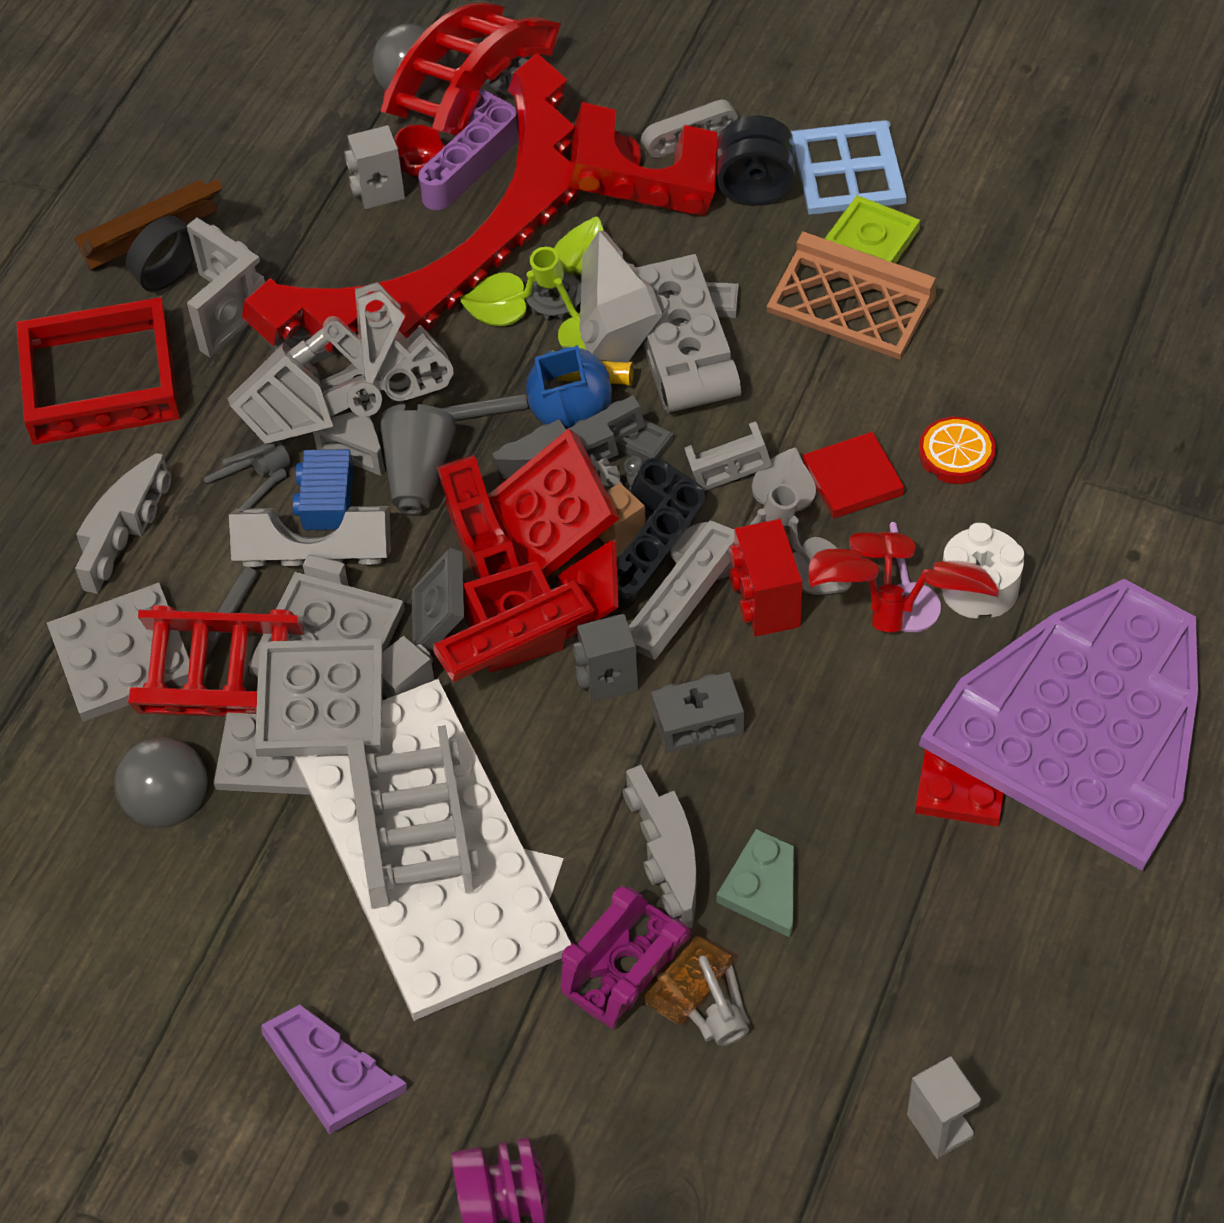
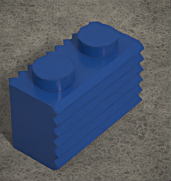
[293,449,354,531]

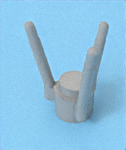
[657,956,750,1046]

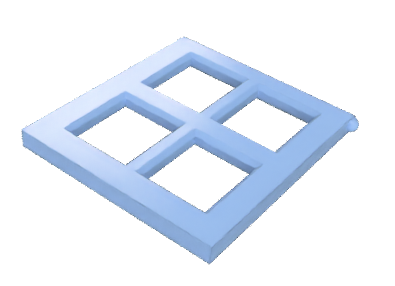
[791,120,906,215]

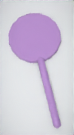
[889,522,941,632]

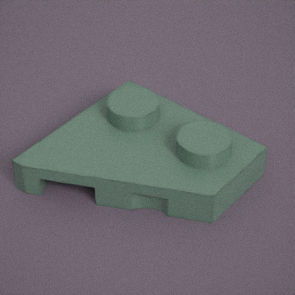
[717,829,794,938]

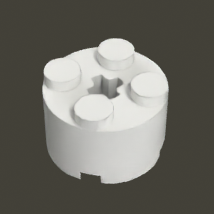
[942,523,1024,619]

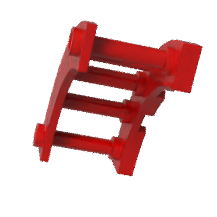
[381,3,561,136]

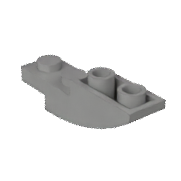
[75,453,171,594]
[623,765,697,929]

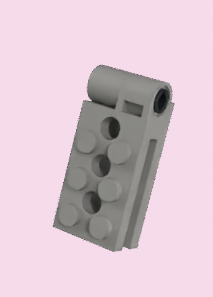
[636,254,741,413]

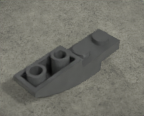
[492,395,645,479]

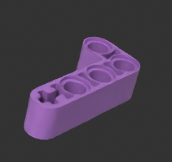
[419,89,518,210]

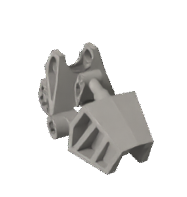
[227,282,454,444]

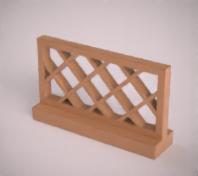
[767,231,936,360]

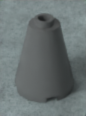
[380,404,456,515]

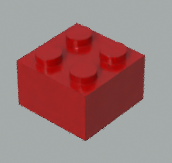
[729,518,802,637]
[463,561,567,673]

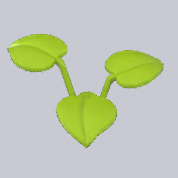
[460,216,604,350]

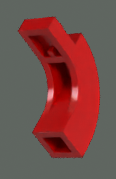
[437,455,519,579]

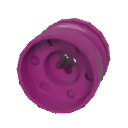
[451,1137,548,1223]

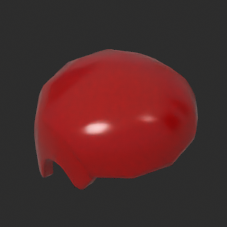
[394,124,446,178]

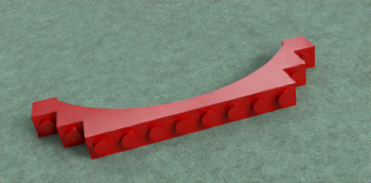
[242,53,581,353]

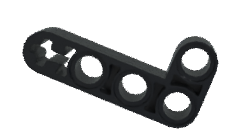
[615,458,705,610]

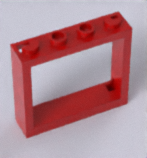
[17,297,180,445]

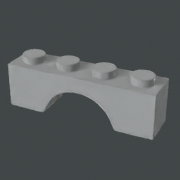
[229,506,391,567]

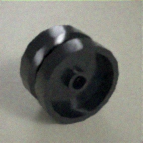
[717,115,795,206]

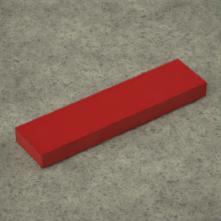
[433,580,595,682]

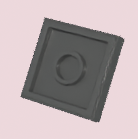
[412,548,464,653]

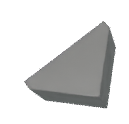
[313,412,385,476]

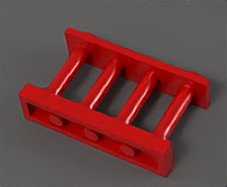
[128,605,304,717]

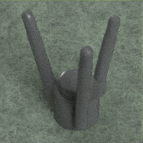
[204,440,291,509]

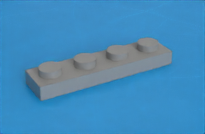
[629,520,734,660]

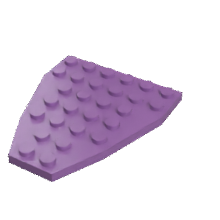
[919,579,1198,871]

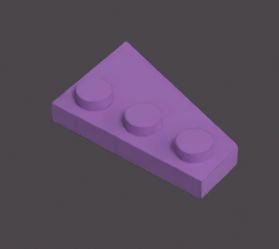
[262,1005,407,1134]

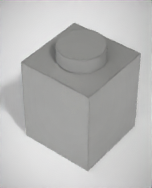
[382,636,434,699]

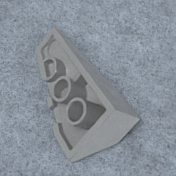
[580,231,662,363]

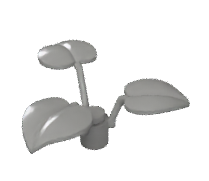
[670,448,852,595]

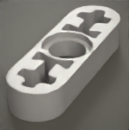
[641,100,738,158]

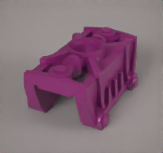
[561,885,692,1029]

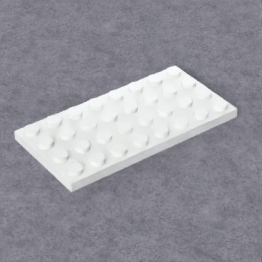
[293,679,571,1021]

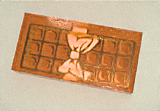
[644,936,733,1025]

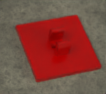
[558,540,618,640]

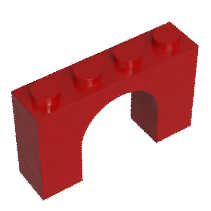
[569,102,718,216]

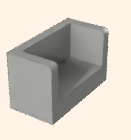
[907,1056,980,1159]

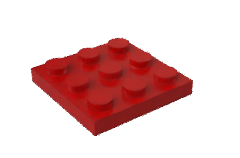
[488,428,620,579]

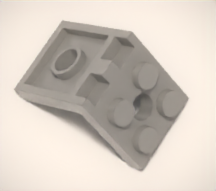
[187,218,265,357]

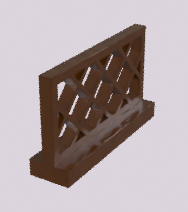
[74,179,223,270]

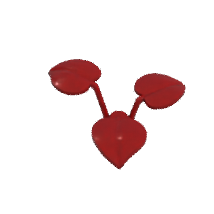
[809,532,999,632]

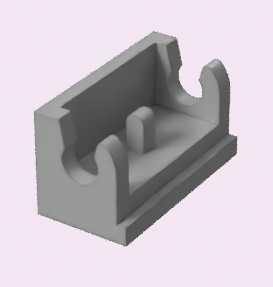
[684,421,772,491]

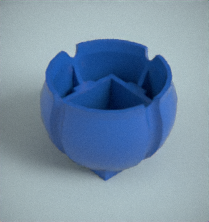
[526,345,612,430]

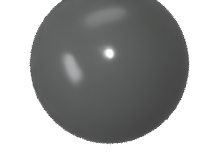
[372,23,447,95]
[114,737,208,828]

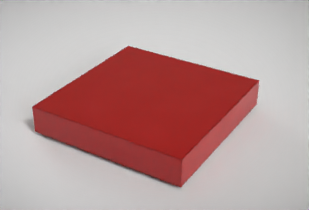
[803,431,904,519]

